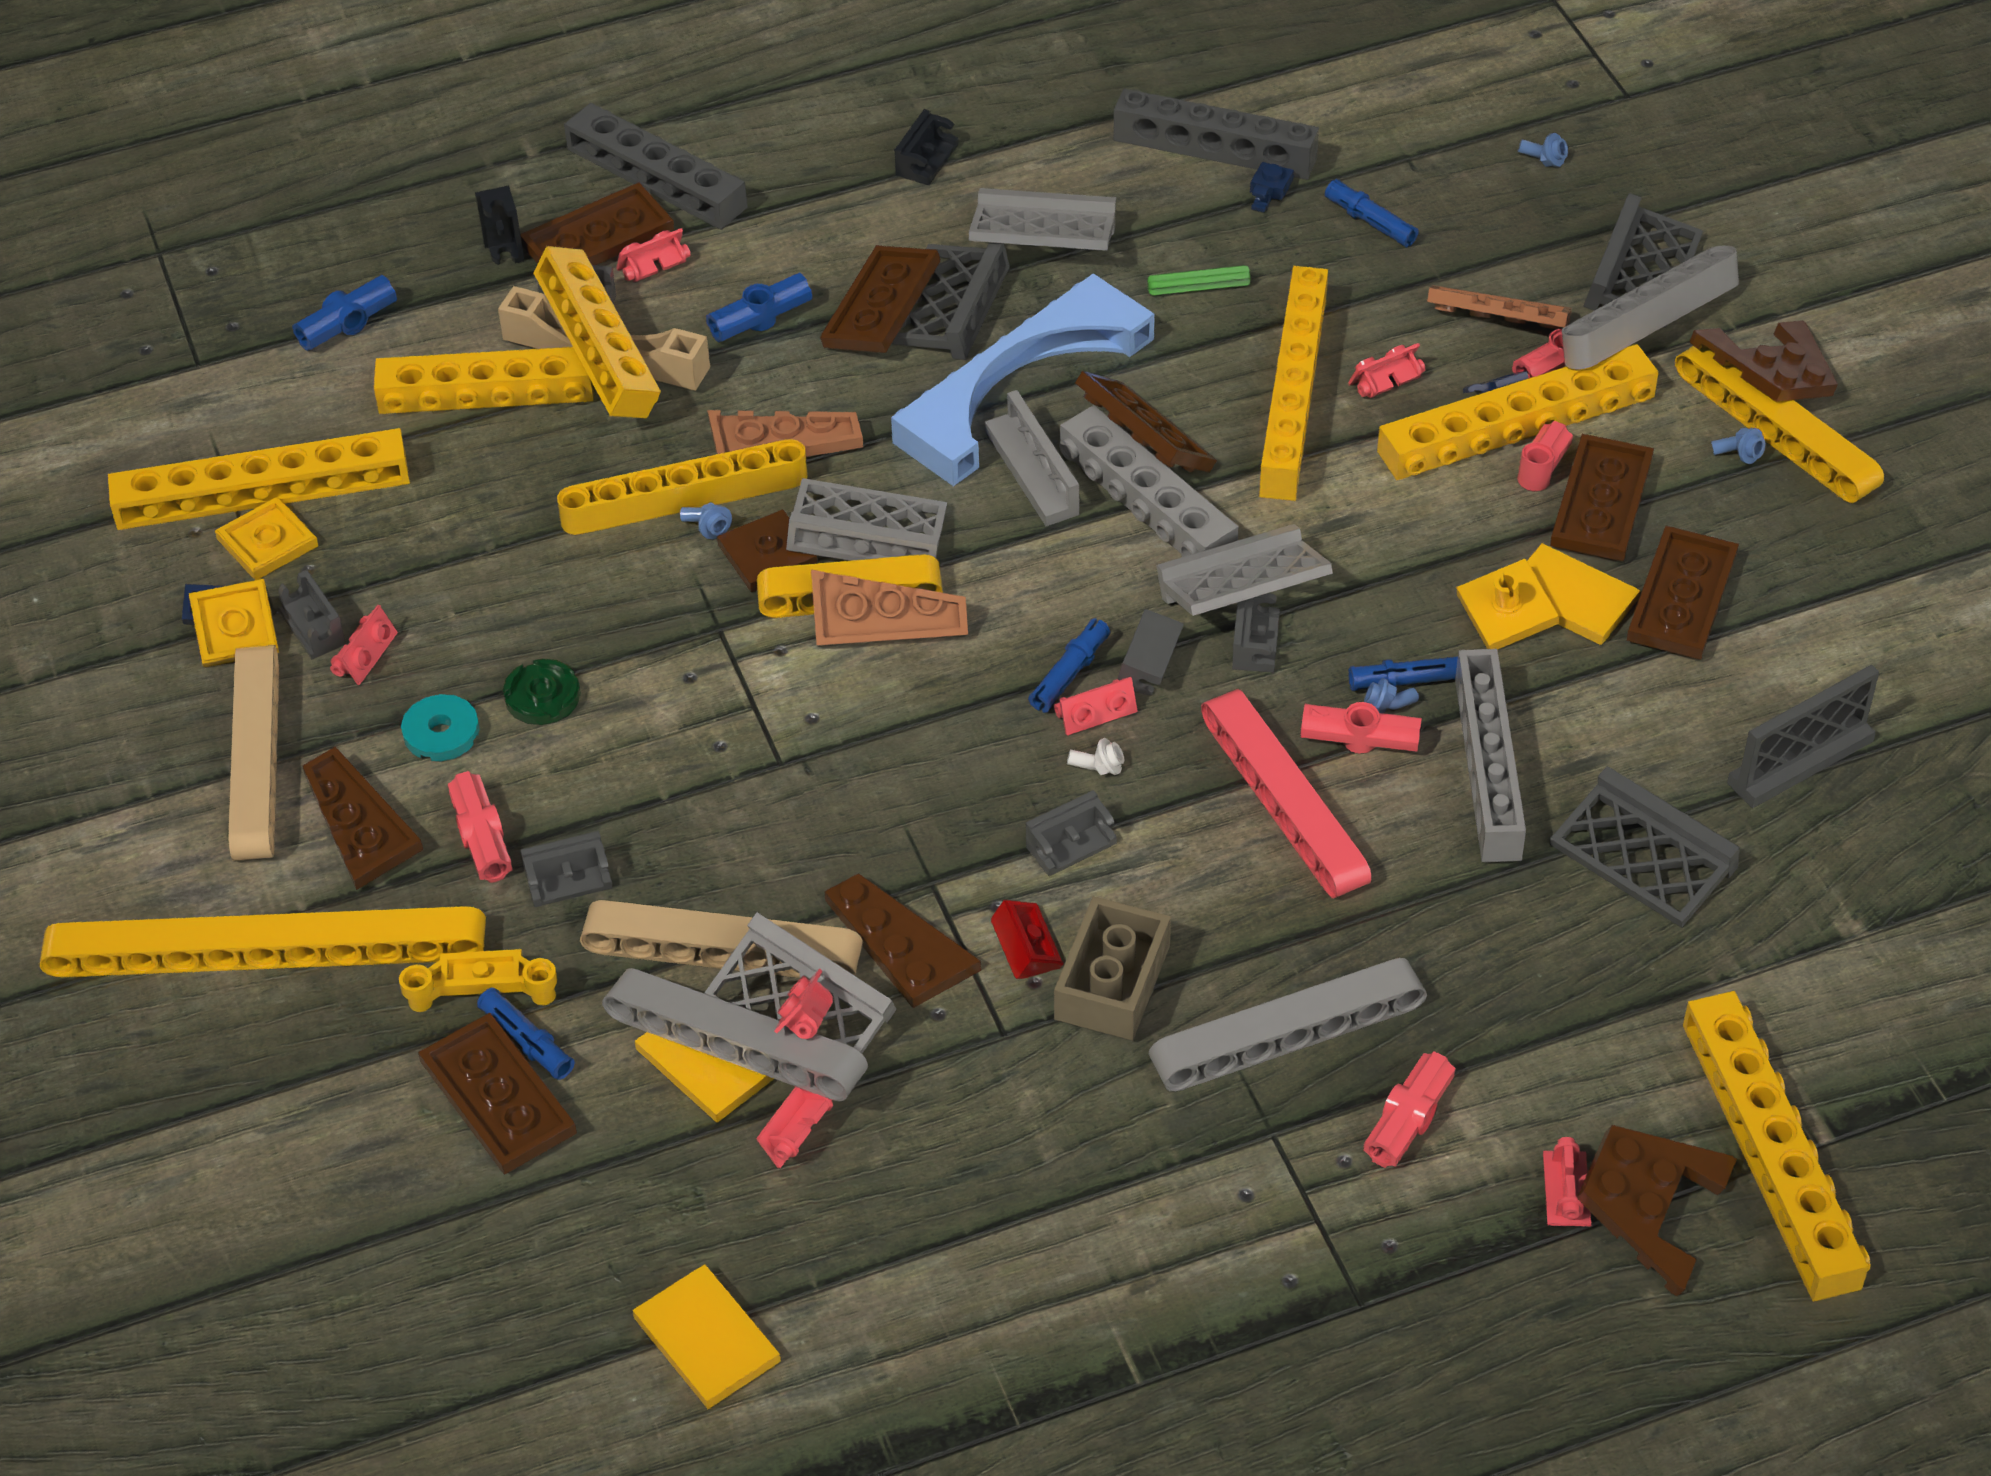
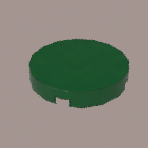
[503,659,581,725]

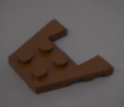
[1689,320,1838,402]
[1577,1125,1737,1296]

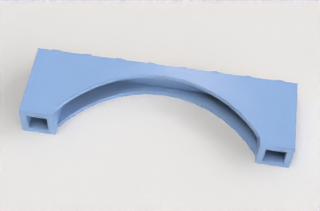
[891,274,1155,486]

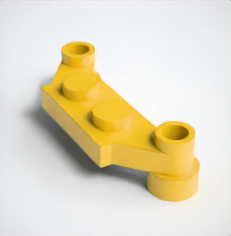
[399,949,557,1012]

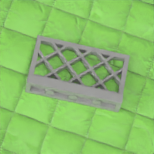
[969,188,1116,251]
[786,478,947,561]
[1156,524,1333,616]
[704,912,896,1053]

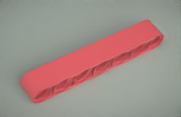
[1201,689,1372,899]

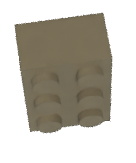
[1054,896,1171,1041]

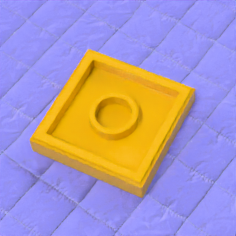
[215,496,319,580]
[189,579,279,668]

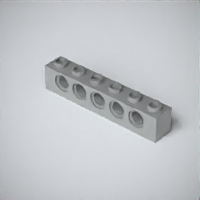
[1059,405,1238,557]
[1455,649,1526,862]

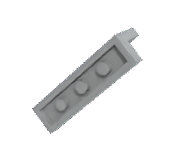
[985,390,1079,526]

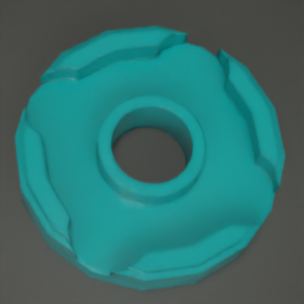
[401,694,480,762]

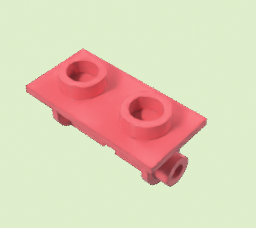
[616,228,691,282]
[1348,343,1426,398]
[330,605,398,685]
[1054,677,1138,736]
[774,968,833,1039]
[756,1086,833,1168]
[1543,1137,1591,1227]

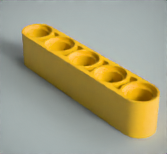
[757,554,943,618]

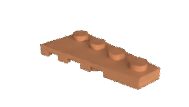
[1427,285,1572,329]
[708,410,863,457]
[811,570,968,646]

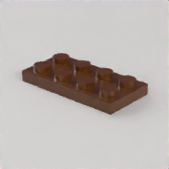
[520,182,674,265]
[820,245,941,353]
[1075,371,1217,472]
[1550,433,1654,562]
[1626,526,1739,660]
[418,1013,577,1175]

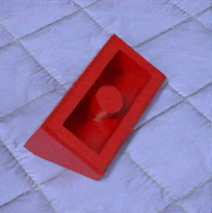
[991,900,1063,979]

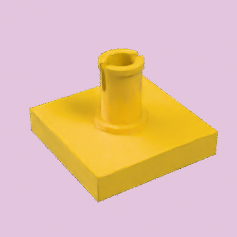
[1456,559,1559,650]

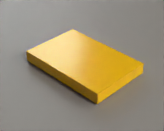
[1527,543,1640,646]
[635,1032,774,1123]
[632,1264,781,1409]

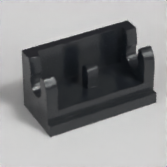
[894,109,958,186]
[475,185,525,265]

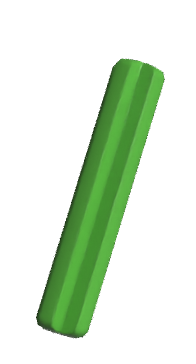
[1147,265,1251,296]

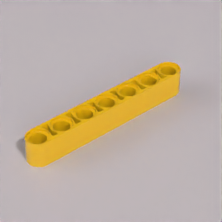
[1675,345,1884,503]
[557,439,807,535]

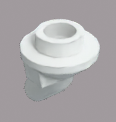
[1067,738,1124,775]

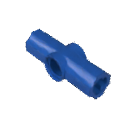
[706,273,812,342]
[292,275,397,351]

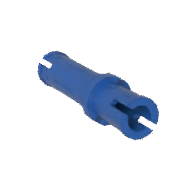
[1325,178,1418,248]
[1028,618,1111,713]
[1348,656,1458,691]
[477,988,575,1080]

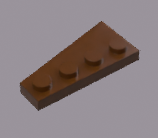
[302,747,423,890]
[825,873,981,1008]

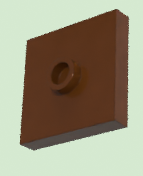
[717,509,817,592]

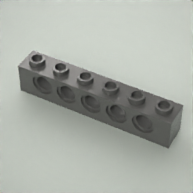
[1114,89,1319,180]
[564,103,747,230]

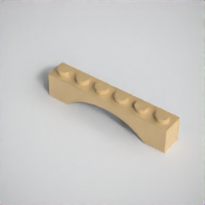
[498,286,710,391]

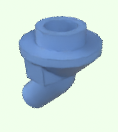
[1518,133,1568,167]
[1711,428,1765,464]
[680,502,732,539]
[1364,678,1419,713]

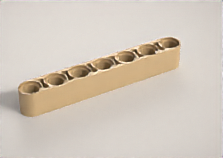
[228,645,279,861]
[580,900,863,978]

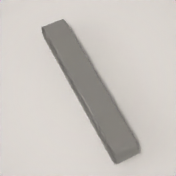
[1562,245,1739,369]
[1148,958,1427,1092]
[602,968,868,1101]

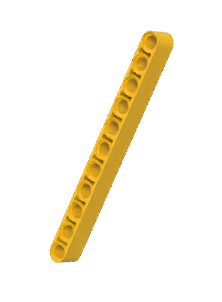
[40,906,486,977]

